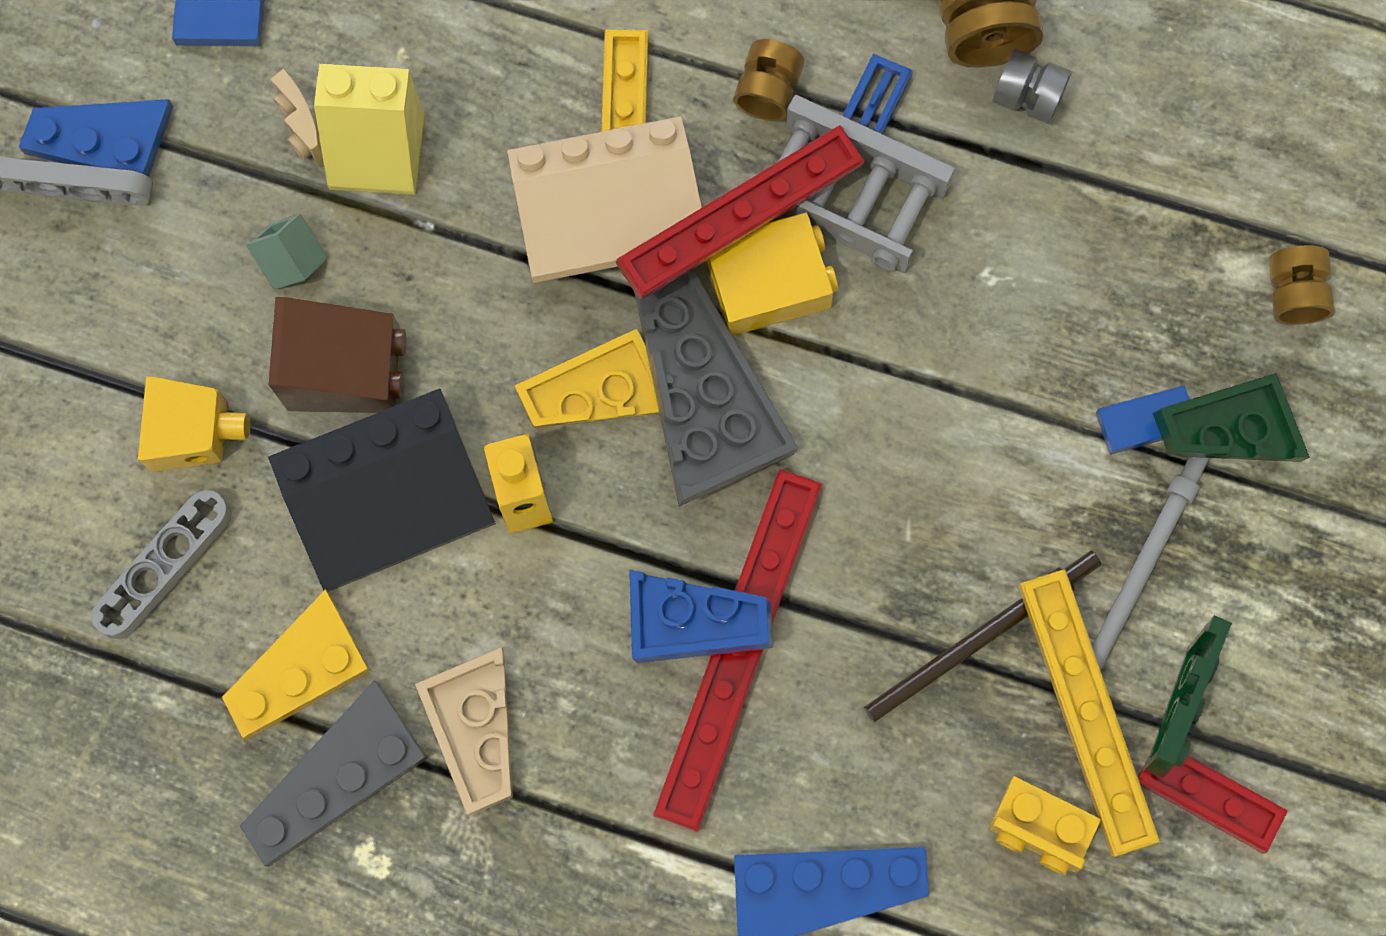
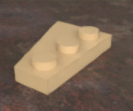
[415,647,513,816]

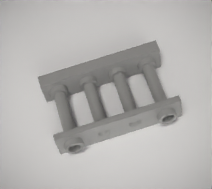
[750,94,955,273]

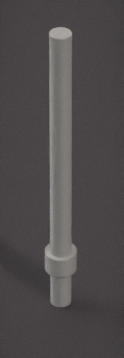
[1092,457,1210,671]

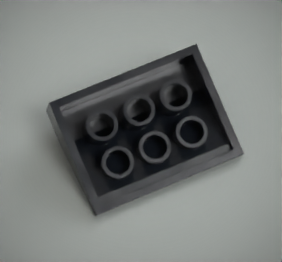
[268,388,496,592]

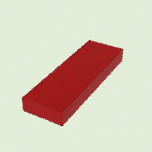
[1138,752,1288,854]

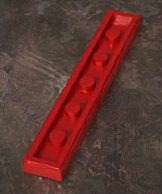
[616,125,865,301]

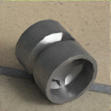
[992,48,1072,125]

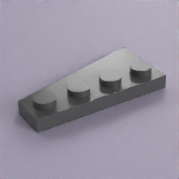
[240,680,427,867]

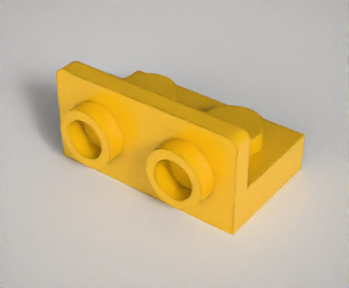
[988,776,1101,875]

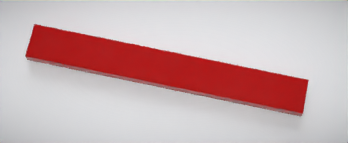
[653,469,822,833]

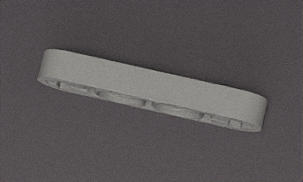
[0,157,153,206]
[91,490,231,639]

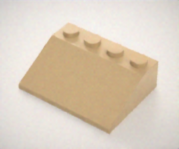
[507,116,702,283]

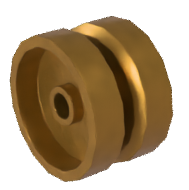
[938,0,1044,68]

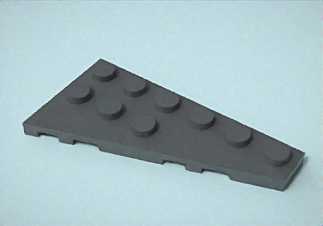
[634,269,798,507]

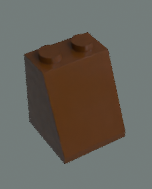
[268,297,406,413]

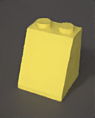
[314,64,425,195]

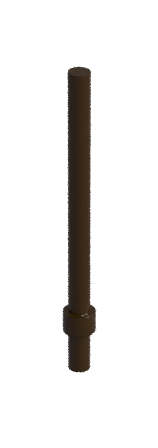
[864,550,1102,722]

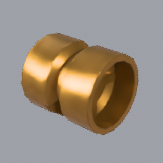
[733,39,805,121]
[1269,245,1335,325]

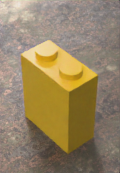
[706,212,838,336]

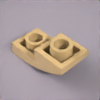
[270,69,324,167]

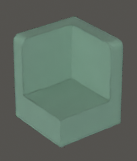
[246,213,326,289]

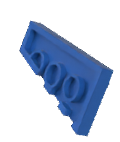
[734,847,929,936]

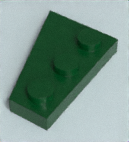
[1152,373,1310,462]
[1145,615,1232,778]

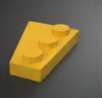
[514,329,659,429]
[222,589,371,740]

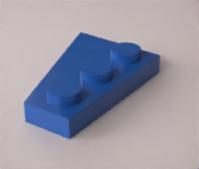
[19,99,174,177]
[629,570,773,663]

